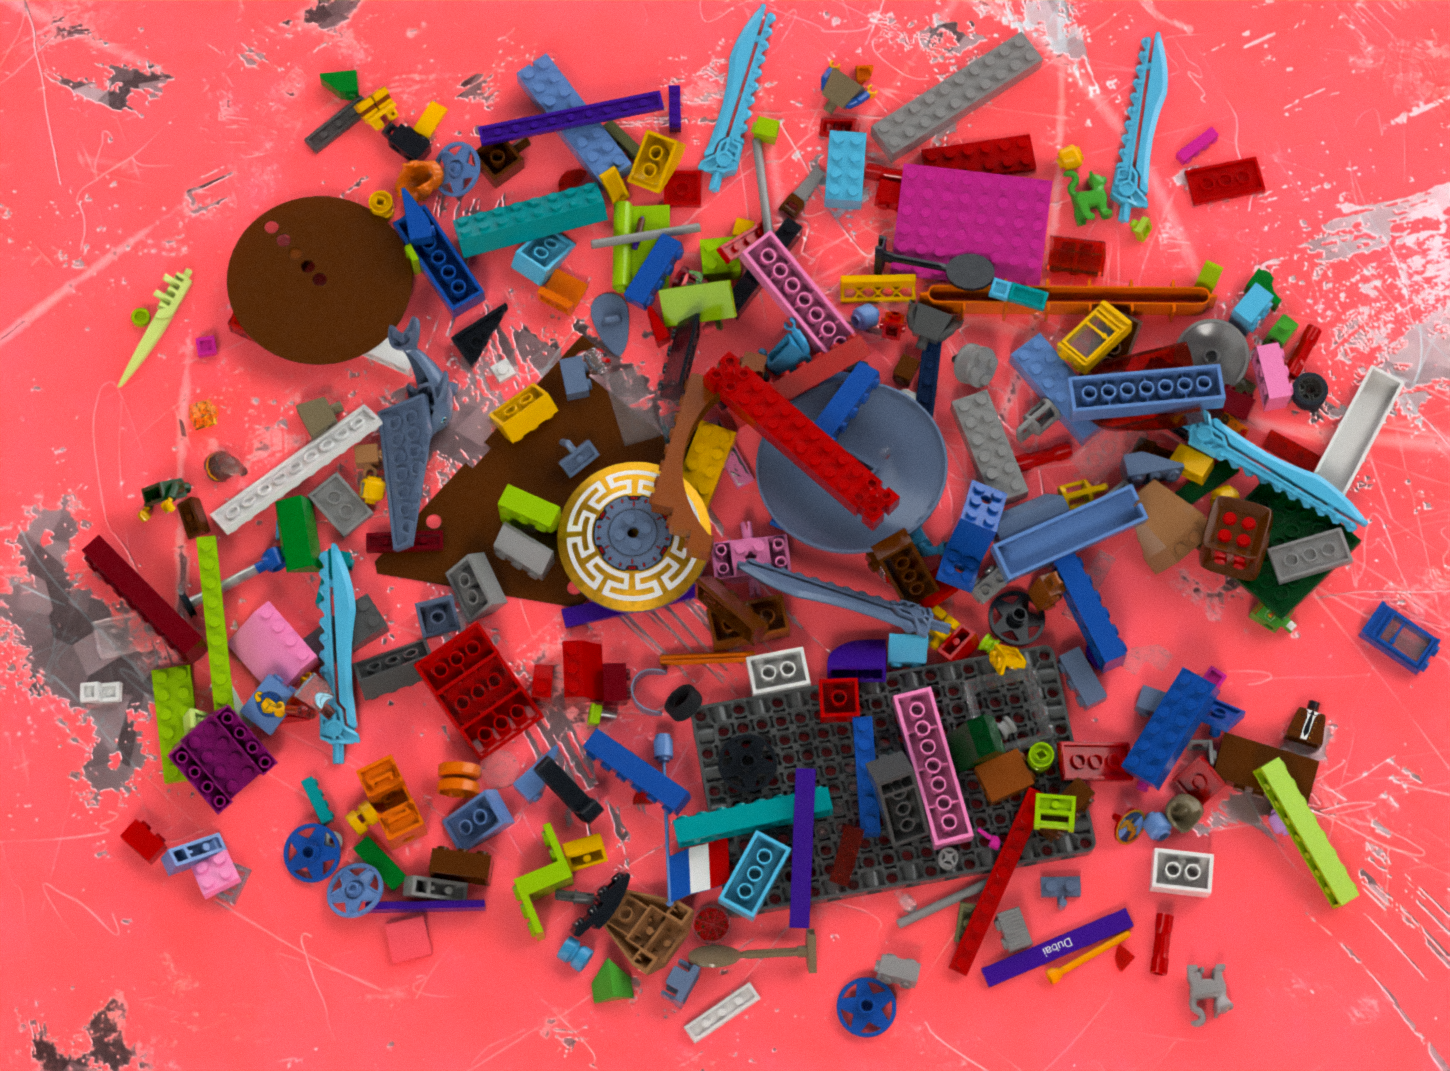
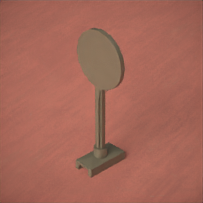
[688,928,817,974]

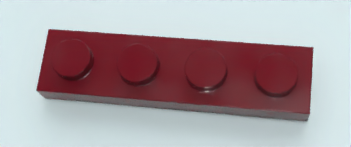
[366,530,444,553]

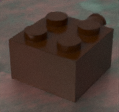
[471,138,531,189]

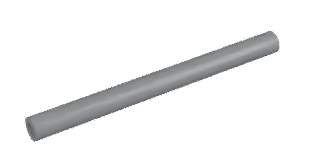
[752,138,773,234]
[590,223,701,249]
[896,878,988,929]

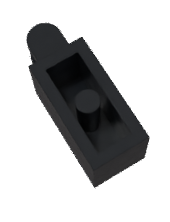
[381,122,432,162]

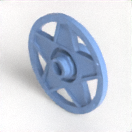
[435,142,480,197]
[327,863,384,918]

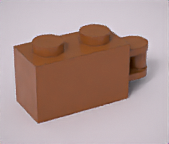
[1028,570,1066,612]

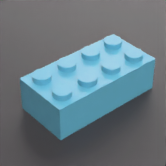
[824,130,867,210]
[718,830,791,922]

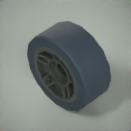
[1291,372,1328,410]

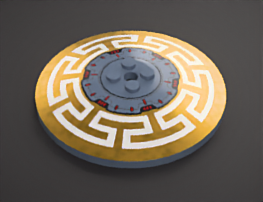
[557,462,712,613]

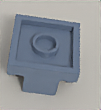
[660,959,701,1009]

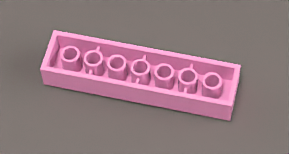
[738,230,857,354]
[892,686,974,850]

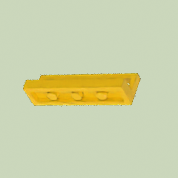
[840,274,916,303]

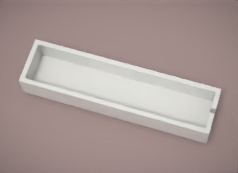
[1303,364,1405,512]

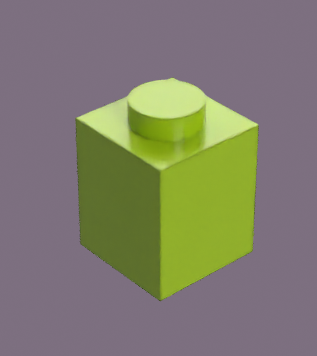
[751,116,780,145]

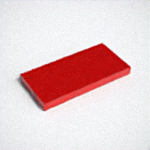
[1184,156,1266,206]
[1057,741,1134,782]

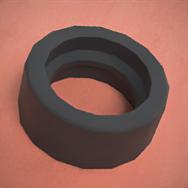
[664,684,702,722]

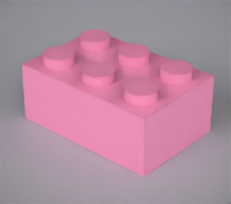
[1251,342,1294,412]

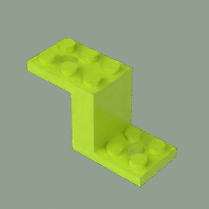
[512,822,574,941]

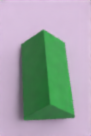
[275,495,324,573]

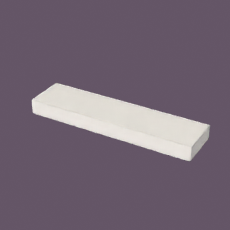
[684,982,761,1044]

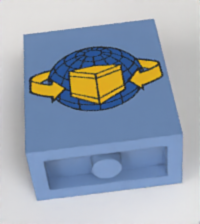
[239,673,299,736]

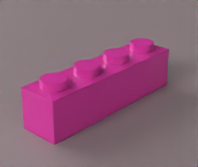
[1175,127,1219,166]

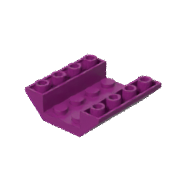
[167,703,278,815]

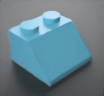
[887,633,928,669]

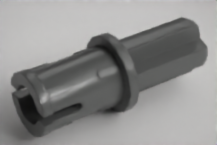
[554,889,594,906]

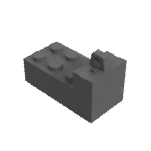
[865,751,930,847]

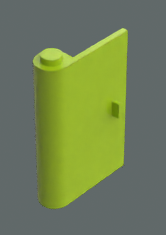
[612,201,670,293]

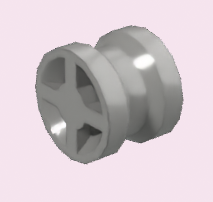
[996,715,1017,740]
[938,847,958,870]

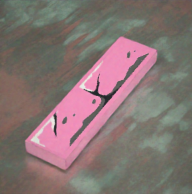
[706,416,754,490]

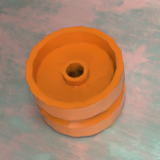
[436,761,481,798]

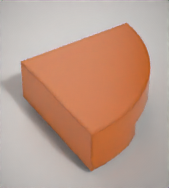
[855,65,874,84]

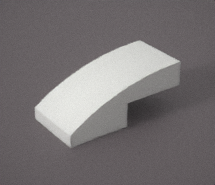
[80,681,123,703]

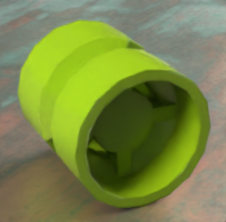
[1026,742,1054,773]

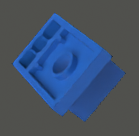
[935,480,1008,593]

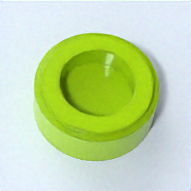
[131,308,151,328]

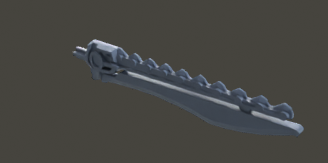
[736,558,951,638]

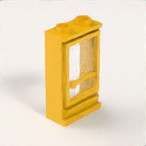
[1057,300,1132,375]

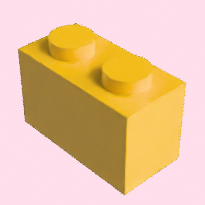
[1170,443,1214,486]
[562,833,608,872]

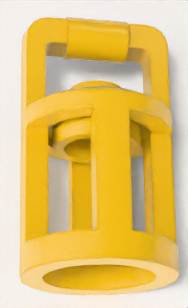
[1057,479,1108,511]

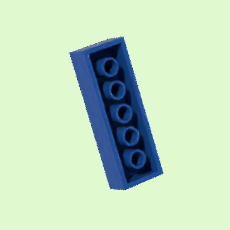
[393,204,486,319]
[1052,552,1128,674]
[1121,667,1220,791]

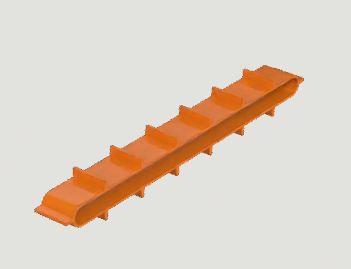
[919,278,1218,323]

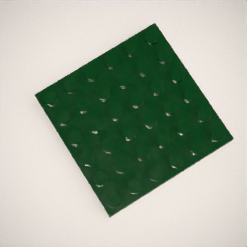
[1196,472,1361,621]

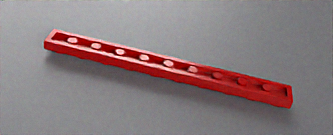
[948,787,1044,976]

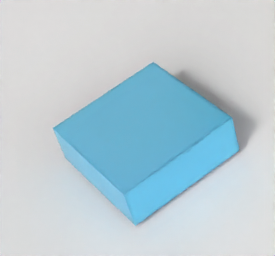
[988,277,1012,301]

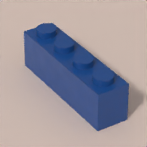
[624,233,684,311]

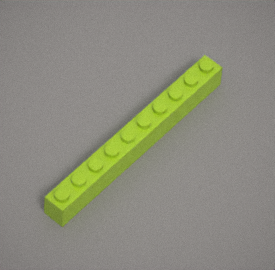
[196,535,235,711]

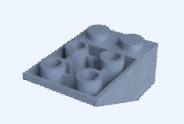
[1119,451,1185,489]

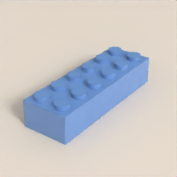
[1009,332,1112,446]

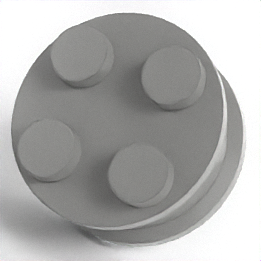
[952,343,998,388]

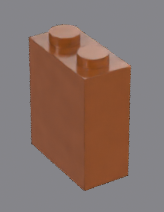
[973,748,1036,806]

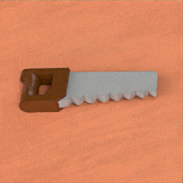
[778,167,826,220]

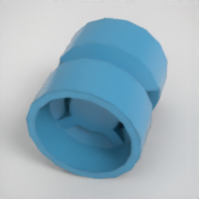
[557,936,594,973]

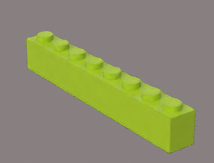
[1252,757,1360,909]

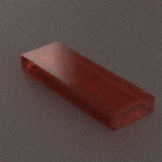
[1261,429,1321,472]
[829,824,865,887]

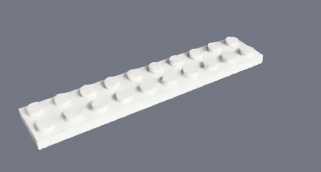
[210,404,383,535]

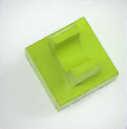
[1129,216,1153,243]

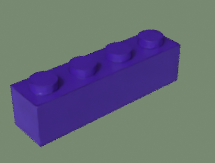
[669,85,681,132]

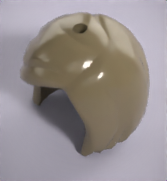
[1165,793,1204,833]

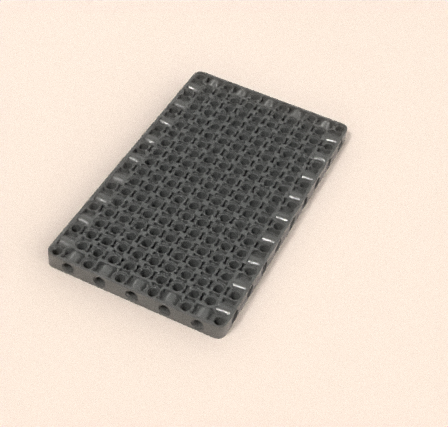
[691,645,1096,918]

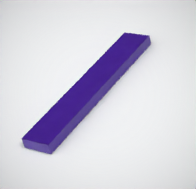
[365,900,486,913]

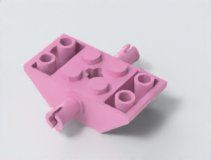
[711,521,792,598]

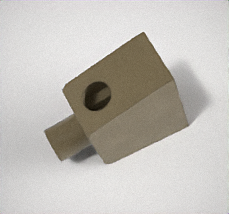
[296,397,344,441]

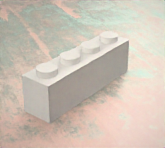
[362,338,413,376]

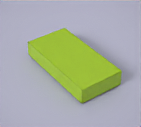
[404,243,421,275]

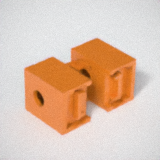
[356,754,428,851]

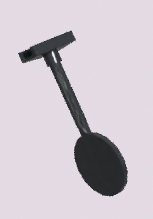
[874,235,994,291]

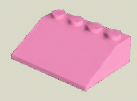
[228,601,320,687]

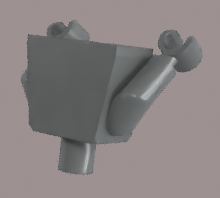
[906,299,964,351]

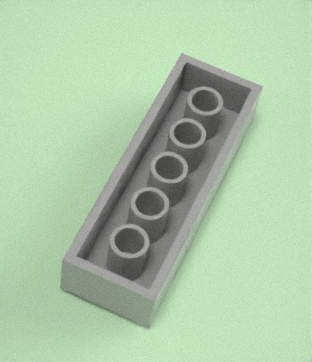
[950,389,1029,506]

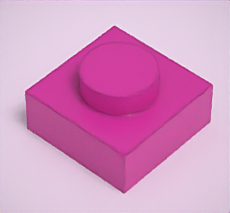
[195,335,218,358]
[1202,665,1227,689]

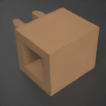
[354,443,383,478]

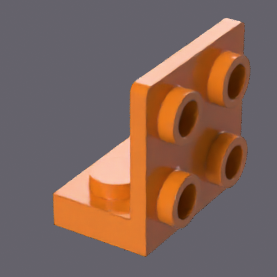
[537,269,588,317]

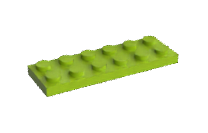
[151,665,196,784]

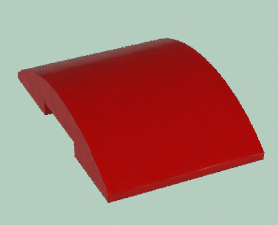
[413,621,544,761]

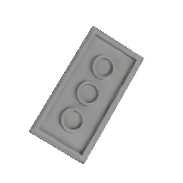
[1267,527,1354,585]

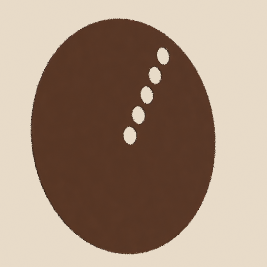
[227,196,412,365]

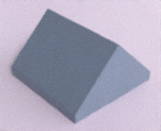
[415,594,461,638]

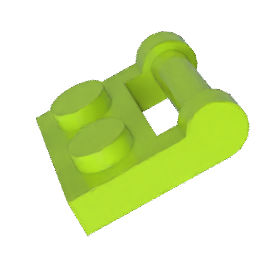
[1033,793,1076,833]

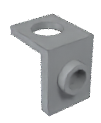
[1187,740,1217,767]

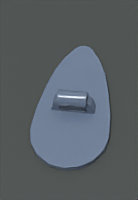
[591,293,629,356]

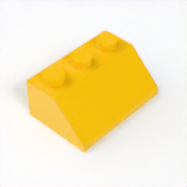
[488,382,559,443]

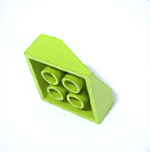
[498,484,561,533]

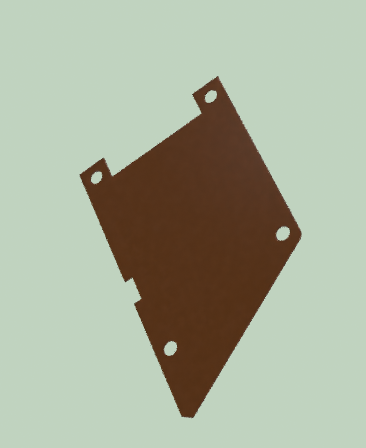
[375,335,698,607]

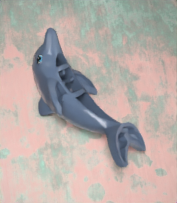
[388,316,458,439]

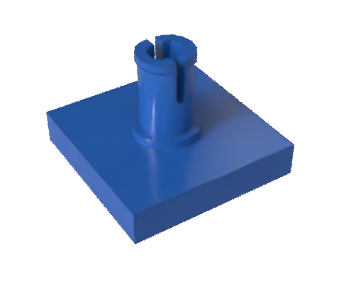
[1202,699,1246,738]

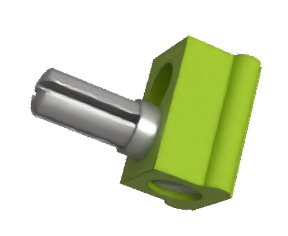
[586,703,617,727]

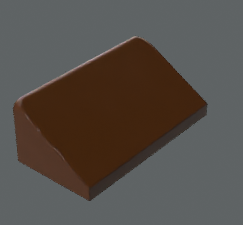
[177,497,211,540]

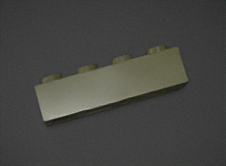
[603,120,640,161]

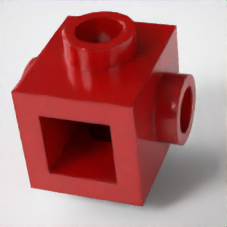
[879,311,907,341]

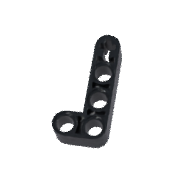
[533,755,604,824]

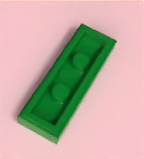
[353,835,406,892]

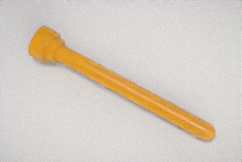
[1045,931,1131,985]

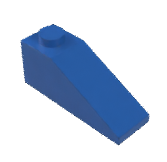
[401,188,436,247]

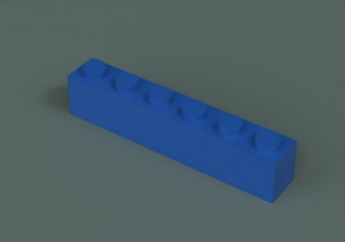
[814,361,881,442]
[852,716,881,838]
[582,728,692,816]

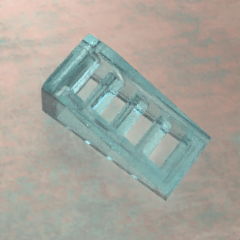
[215,862,252,906]

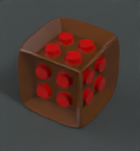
[1199,496,1273,581]

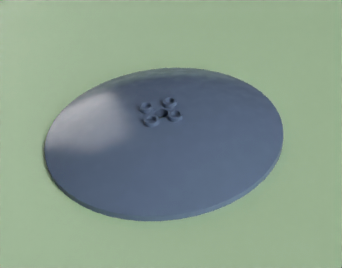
[756,381,948,554]

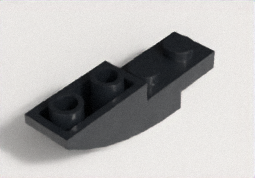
[569,872,631,937]

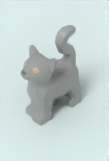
[1186,964,1234,1027]

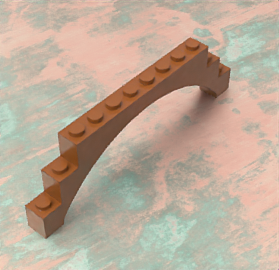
[649,351,767,561]

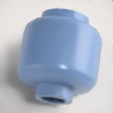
[851,303,880,331]
[1142,811,1172,841]

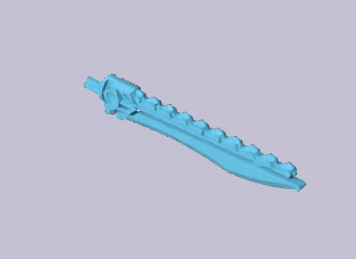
[698,4,776,193]
[1110,32,1168,224]
[1172,410,1368,532]
[318,543,361,765]

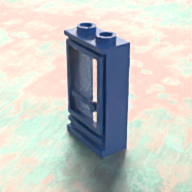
[1358,601,1441,675]

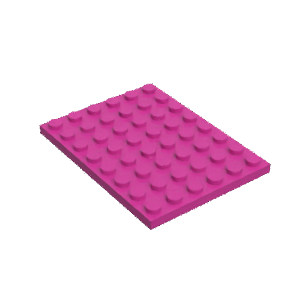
[890,163,1053,286]

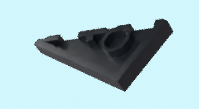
[451,303,508,368]

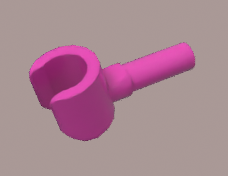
[977,827,1001,850]

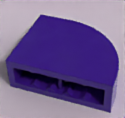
[827,639,886,682]

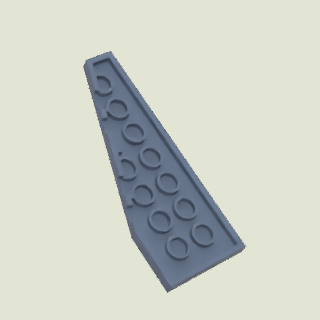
[377,393,432,552]

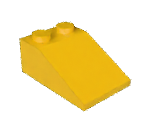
[627,130,687,194]

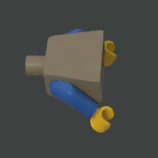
[821,60,878,115]

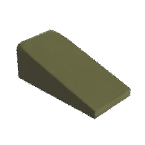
[954,901,976,942]

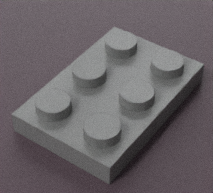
[307,472,374,539]

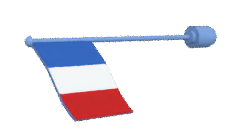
[653,733,730,907]

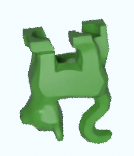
[1063,170,1113,227]

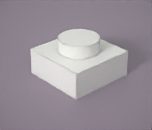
[490,358,516,384]

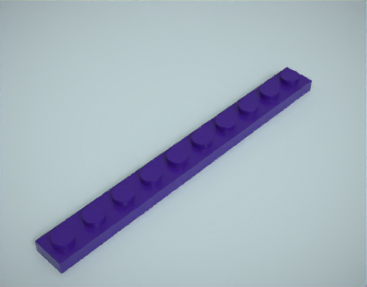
[478,90,664,146]

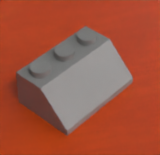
[493,522,555,581]
[445,552,508,623]

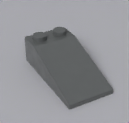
[303,593,389,667]

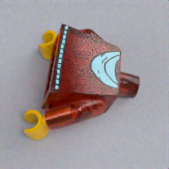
[273,672,336,720]

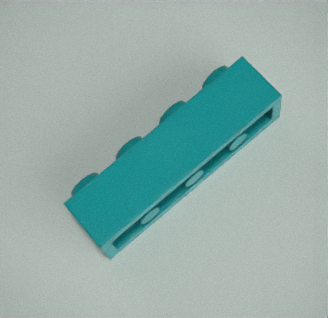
[301,776,335,826]

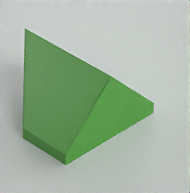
[591,957,634,1004]

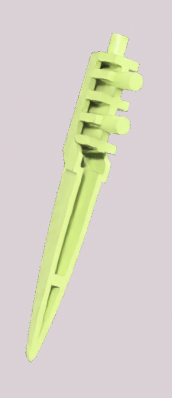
[117,268,193,388]

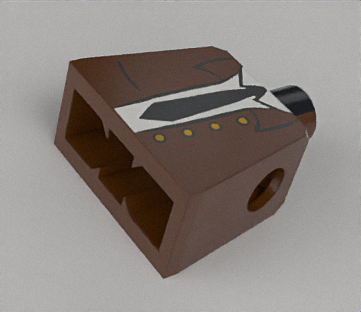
[1283,700,1326,750]

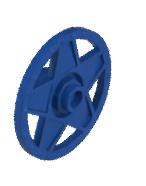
[284,823,341,883]
[836,977,896,1038]

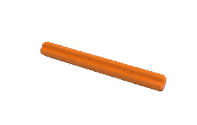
[660,651,755,666]

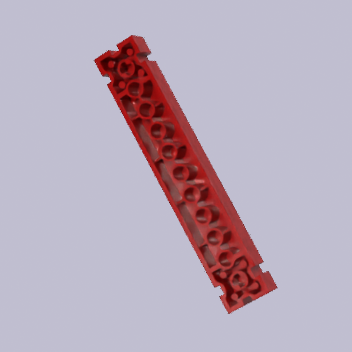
[703,351,900,531]

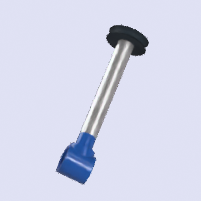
[179,546,286,618]

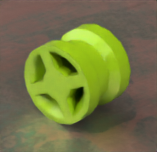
[977,633,1001,655]

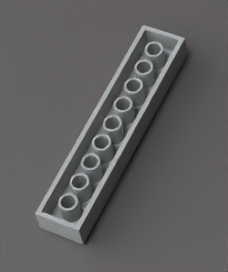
[870,31,1043,163]

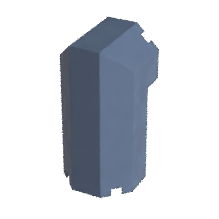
[992,493,1070,544]

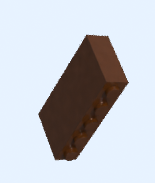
[1213,732,1320,805]

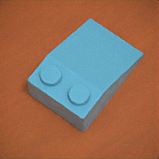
[511,233,576,286]

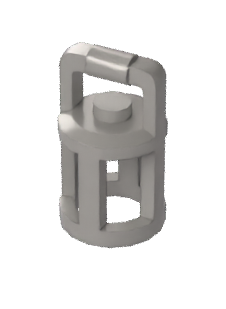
[1016,398,1061,443]

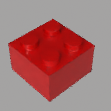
[818,678,860,723]

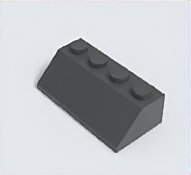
[352,638,431,701]

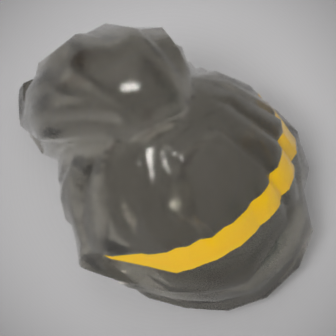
[204,451,248,482]

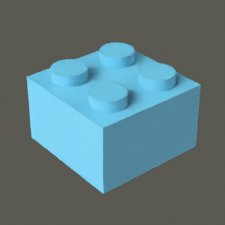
[1228,283,1274,336]

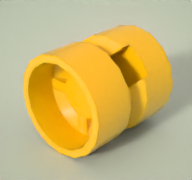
[369,190,395,222]
[344,800,379,837]

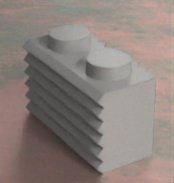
[993,906,1033,954]

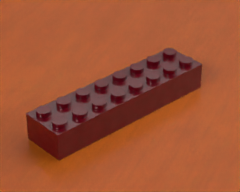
[82,535,208,665]

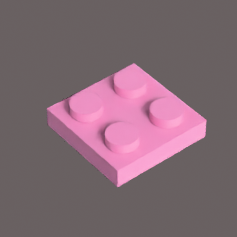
[191,849,242,899]

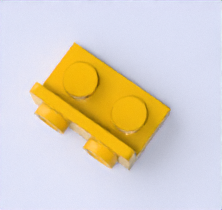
[989,644,1027,676]

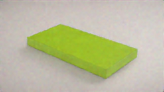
[658,279,737,327]

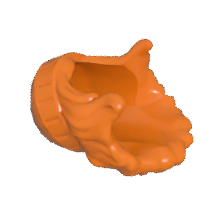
[394,160,445,202]

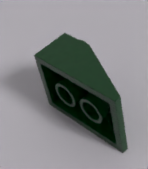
[945,714,1006,775]

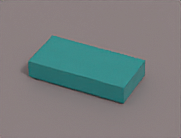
[1007,282,1049,312]

